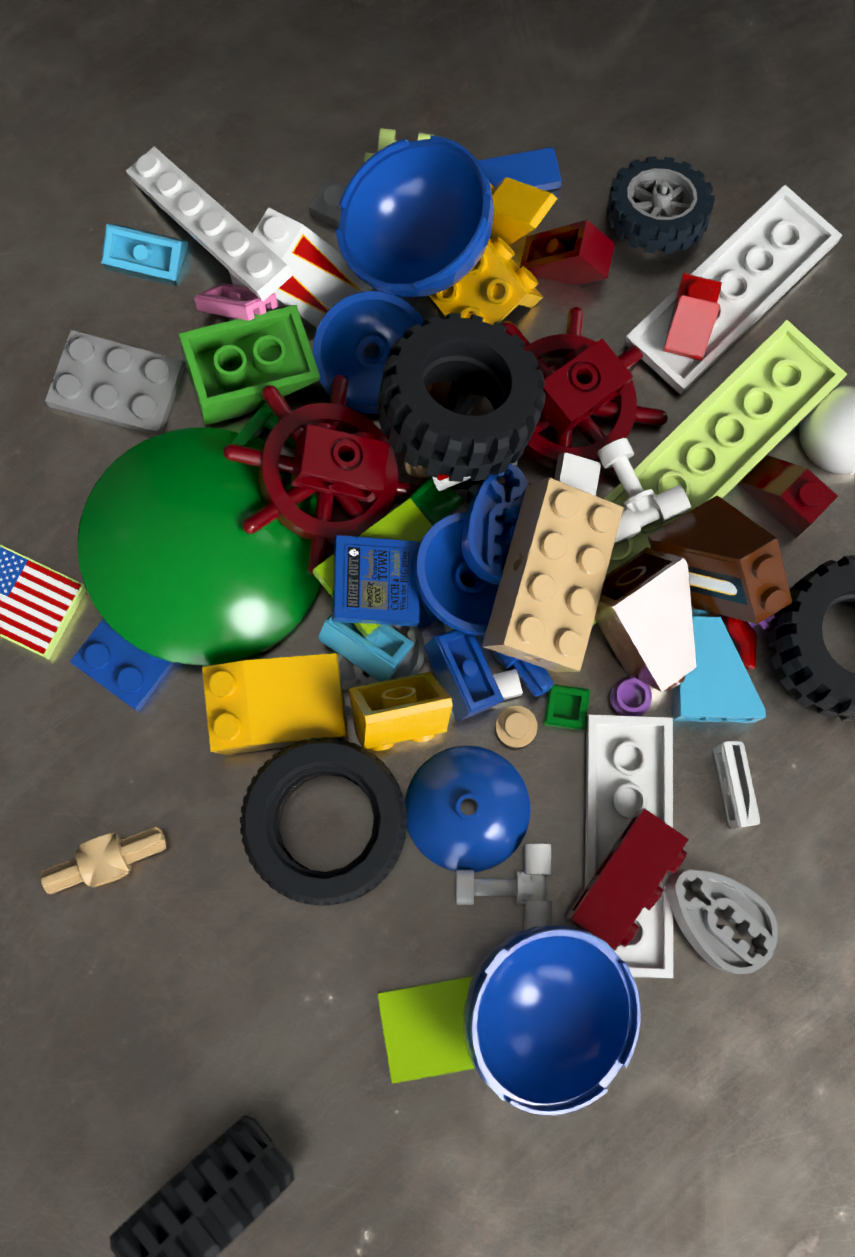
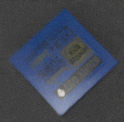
[332,535,420,627]

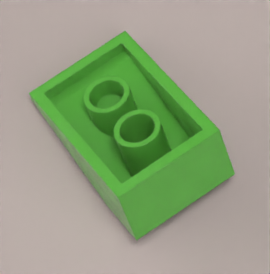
[179,305,320,426]

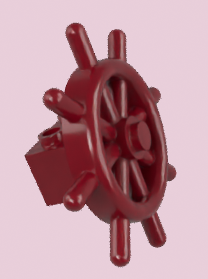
[466,307,668,479]
[223,375,420,576]

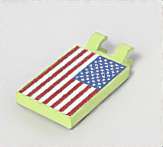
[0,545,87,660]

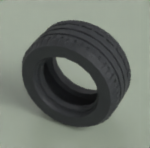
[240,737,407,906]

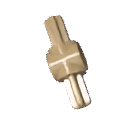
[40,826,167,894]

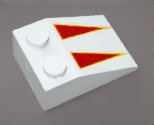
[229,207,371,333]

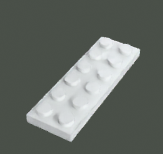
[624,185,842,395]
[585,715,673,978]

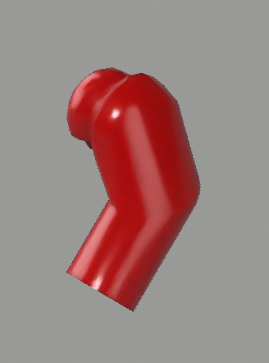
[718,615,757,670]

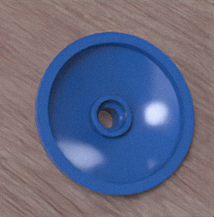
[313,291,424,414]
[414,512,510,635]
[405,746,530,872]

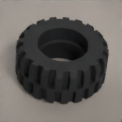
[377,313,546,482]
[768,555,855,721]
[110,1115,295,1257]

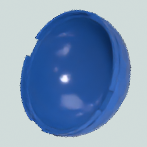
[336,136,494,298]
[464,925,641,1115]

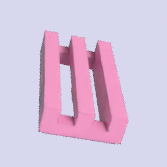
[194,283,278,321]

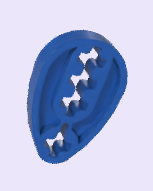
[461,464,529,585]

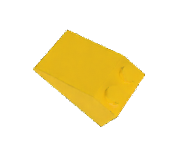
[202,653,348,755]

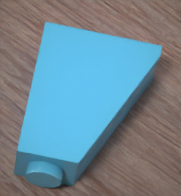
[672,610,766,723]

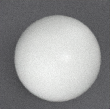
[799,384,855,475]

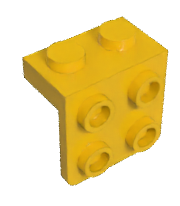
[429,237,543,325]

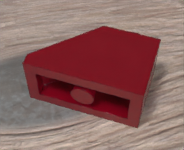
[520,220,615,286]
[738,455,838,538]

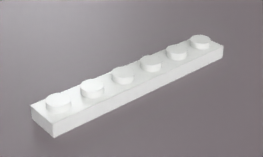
[126,147,293,301]

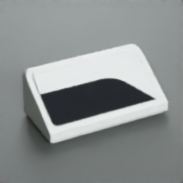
[713,741,760,829]

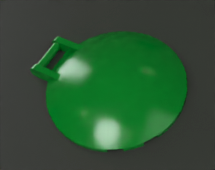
[77,403,327,667]

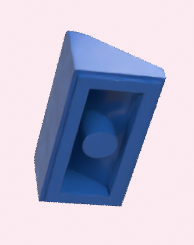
[424,629,504,721]

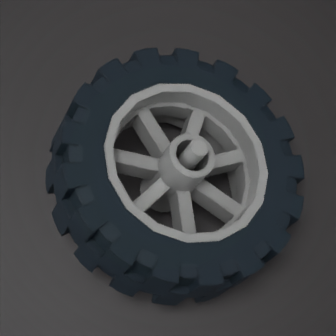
[607,156,715,254]

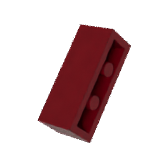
[566,808,689,951]

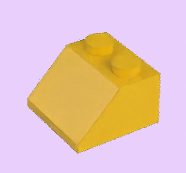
[348,672,452,751]

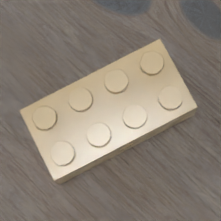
[482,478,624,672]

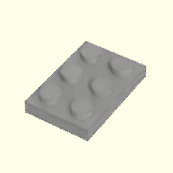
[45,330,186,436]

